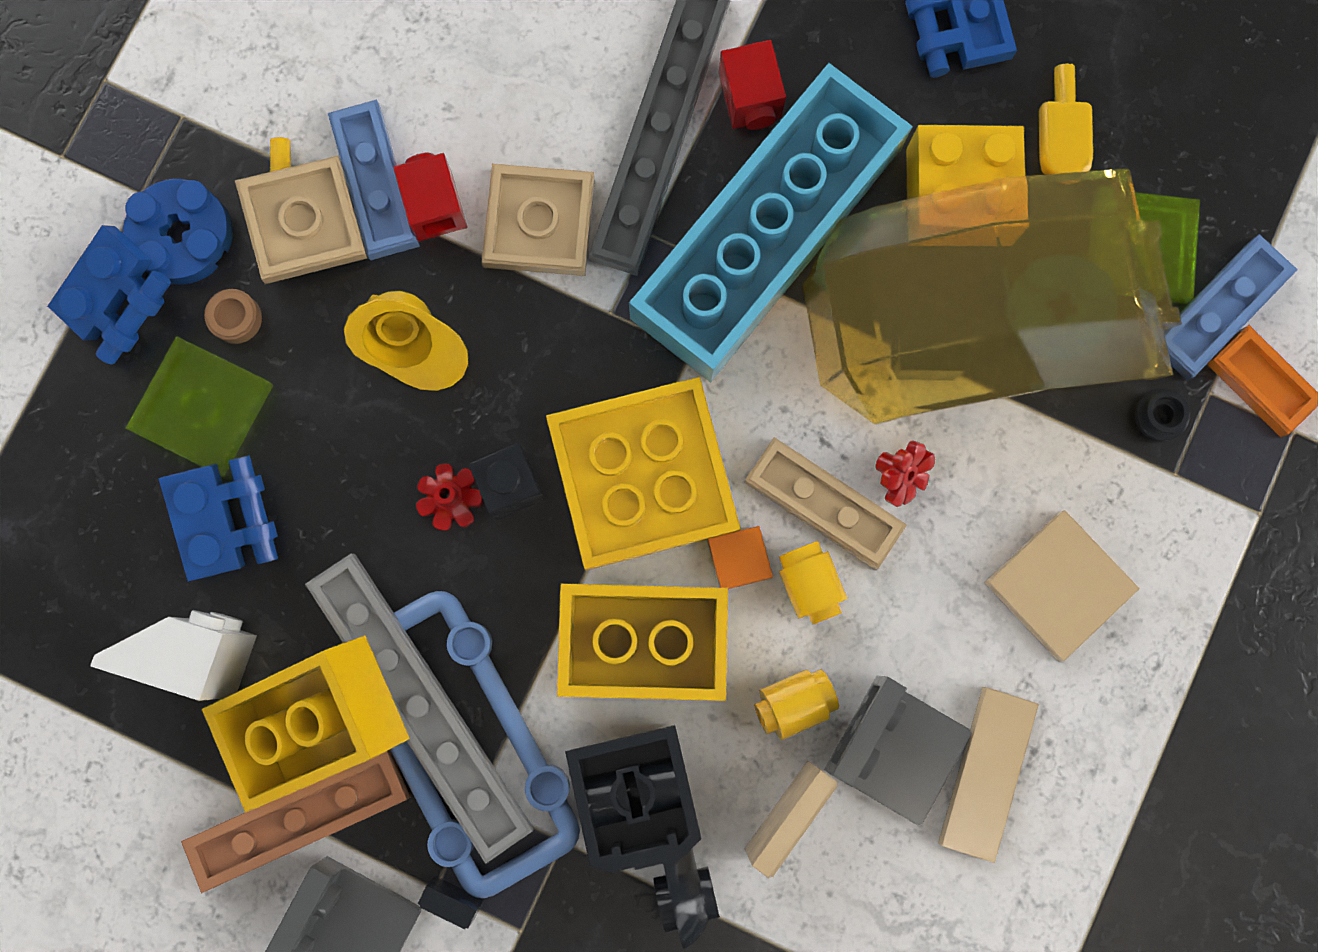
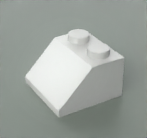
[90,610,257,701]

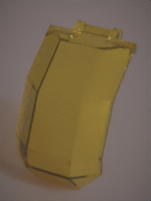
[803,169,1182,424]

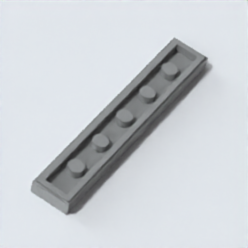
[305,553,534,863]

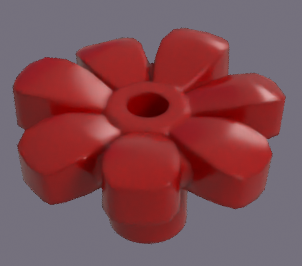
[875,440,935,507]
[416,464,483,531]

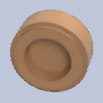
[204,289,262,344]

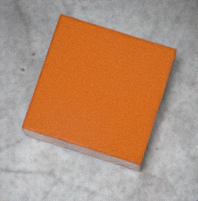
[707,526,773,590]

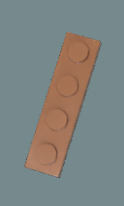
[181,750,411,894]

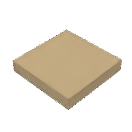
[235,156,367,284]
[482,163,595,276]
[984,510,1140,661]
[744,760,837,878]

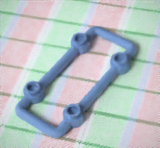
[390,591,580,898]

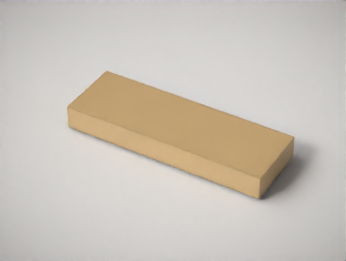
[744,437,907,570]
[938,687,1039,863]

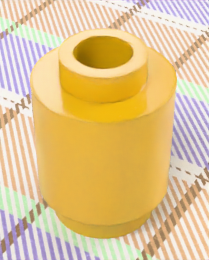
[779,541,848,625]
[754,669,839,740]

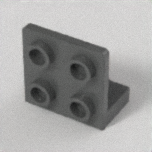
[824,676,971,825]
[265,856,421,952]

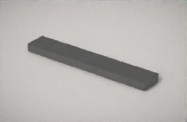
[589,0,731,276]

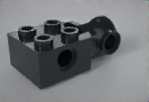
[565,725,720,949]

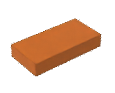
[1207,325,1318,438]

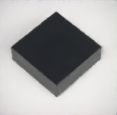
[417,876,484,930]

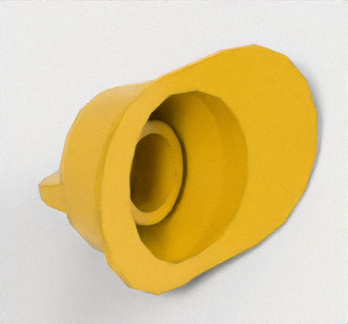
[344,291,468,391]

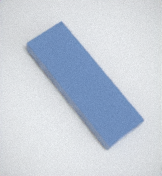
[328,99,420,260]
[1149,234,1298,380]

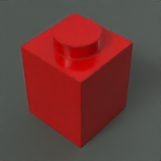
[718,40,786,130]
[393,153,468,241]

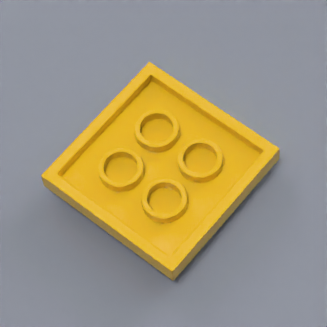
[546,377,741,571]

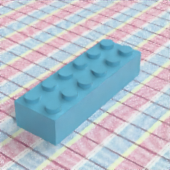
[629,63,913,383]

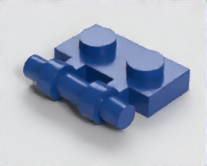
[905,0,1017,78]
[47,225,171,365]
[158,455,278,581]

